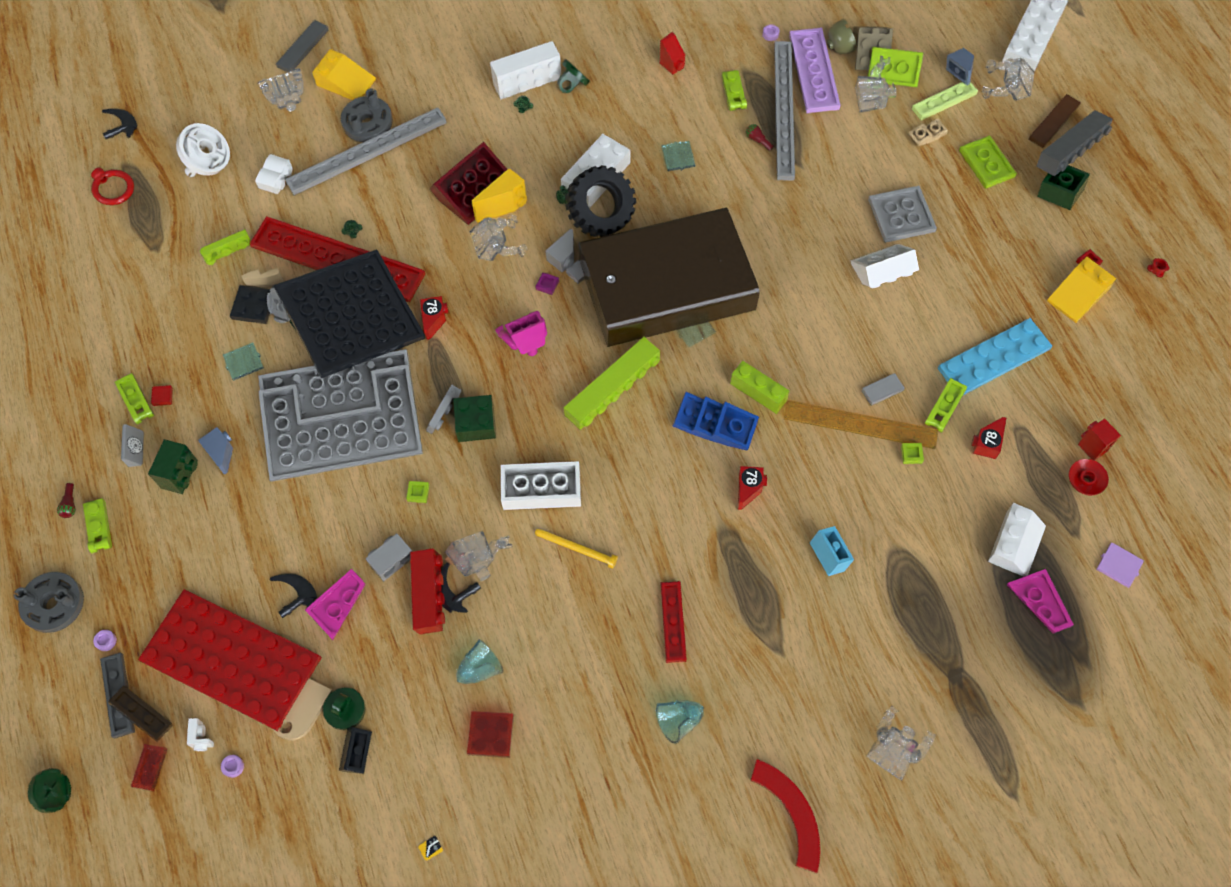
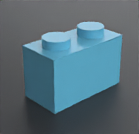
[810,526,854,576]

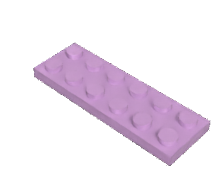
[789,28,841,113]

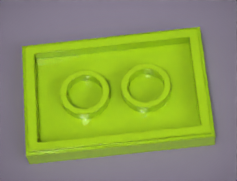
[867,47,923,87]
[959,136,1017,189]

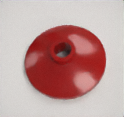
[1068,459,1109,496]

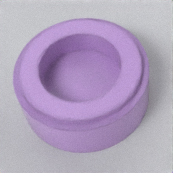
[763,25,779,41]
[93,630,117,651]
[221,755,244,778]

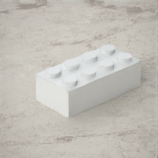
[490,41,562,99]
[561,134,631,208]
[501,461,581,510]

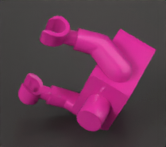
[495,311,547,356]

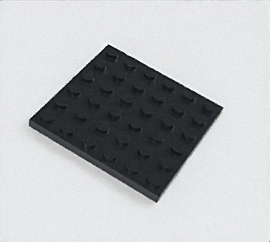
[274,249,425,378]

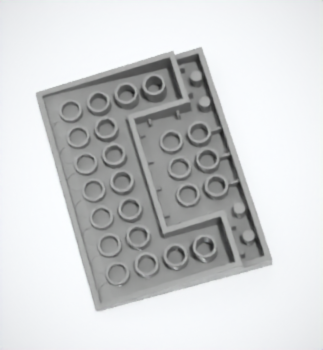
[258,349,423,482]

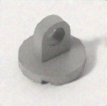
[267,287,291,323]

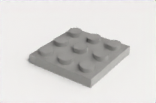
[868,186,937,243]

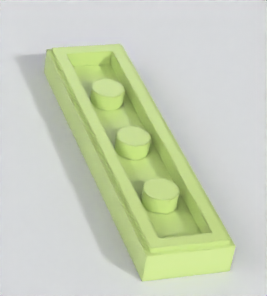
[912,82,978,121]

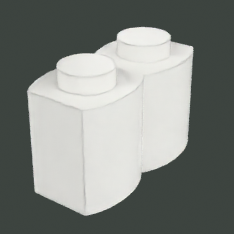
[255,154,293,194]

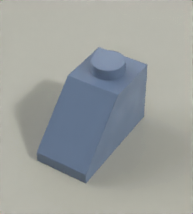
[946,48,974,85]
[198,427,233,475]

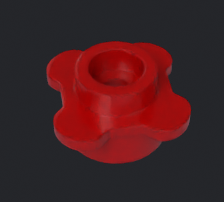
[1147,258,1170,278]

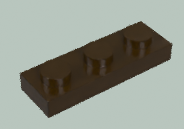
[108,685,172,742]

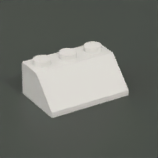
[851,244,919,288]
[988,503,1046,577]

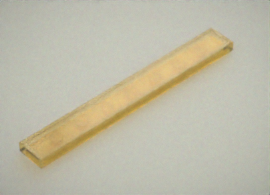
[784,400,938,449]

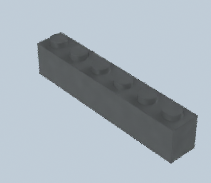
[1036,110,1113,176]

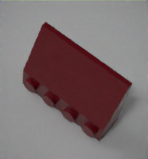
[429,142,508,225]

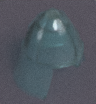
[456,639,503,684]
[656,700,704,744]

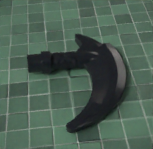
[102,108,137,139]
[441,563,481,613]
[270,574,317,618]

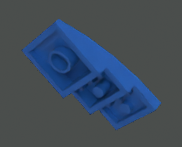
[672,392,759,451]

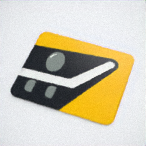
[418,836,443,861]

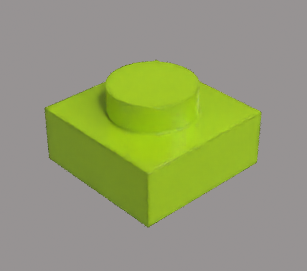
[901,443,924,464]
[406,481,430,503]

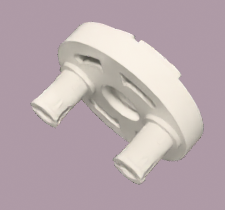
[176,123,230,177]

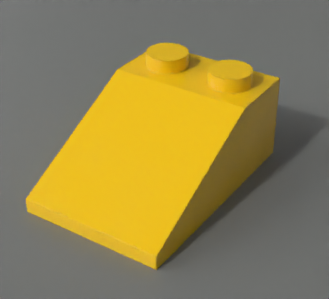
[312,49,376,100]
[471,168,527,223]
[1047,257,1117,323]

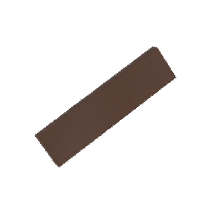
[1028,94,1081,148]

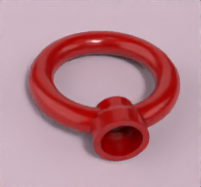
[91,167,134,205]

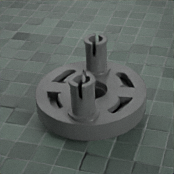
[341,88,393,142]
[14,572,84,633]

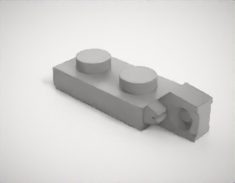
[426,385,461,434]

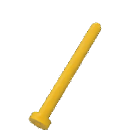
[535,529,618,569]

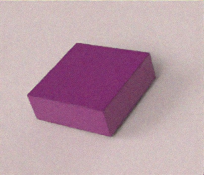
[535,272,559,295]

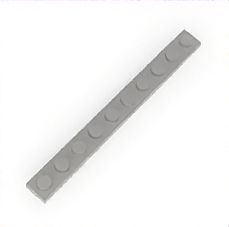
[774,41,795,180]
[285,107,447,195]

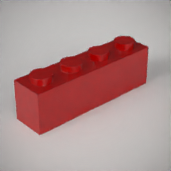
[410,548,445,635]

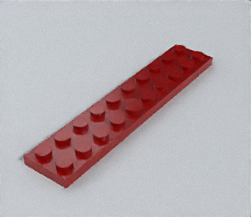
[249,216,425,303]

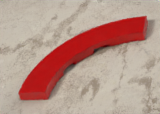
[750,759,821,874]

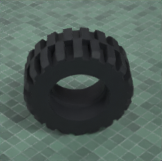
[565,165,636,237]

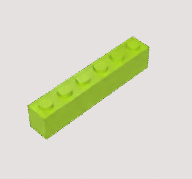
[564,337,660,430]

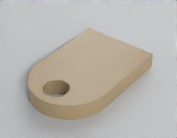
[273,678,333,740]

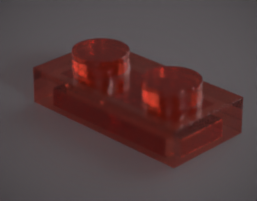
[131,744,168,792]

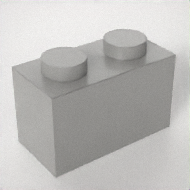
[365,534,412,582]

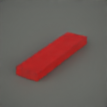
[660,581,687,663]

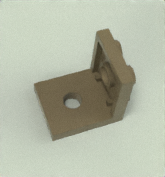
[853,26,893,70]

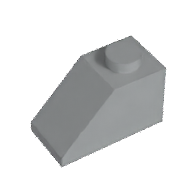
[546,229,574,272]

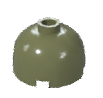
[827,19,857,54]

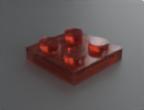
[467,711,514,758]

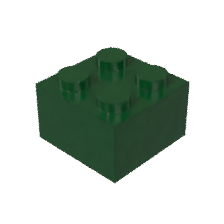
[1037,165,1090,210]
[454,395,496,442]
[148,439,198,494]

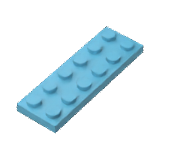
[938,318,1052,395]

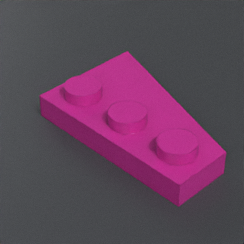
[305,569,366,640]
[1007,569,1074,633]

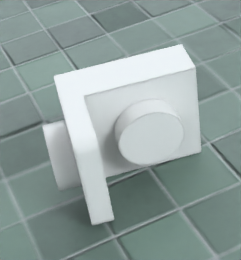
[187,718,214,751]

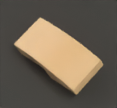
[909,118,947,146]
[241,268,284,288]

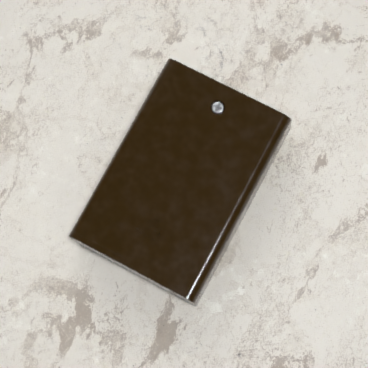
[579,207,760,347]

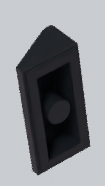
[339,727,372,774]

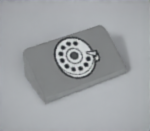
[121,424,144,467]

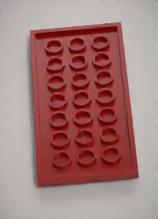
[138,589,322,731]

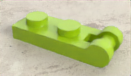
[722,70,747,111]
[200,229,251,265]
[115,373,155,425]
[925,378,967,433]
[83,498,112,554]

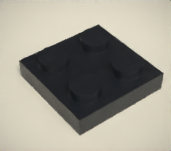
[230,285,270,324]

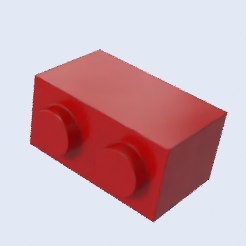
[1078,418,1121,460]

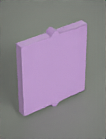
[1096,542,1144,588]

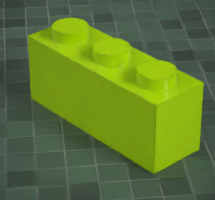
[730,361,790,414]

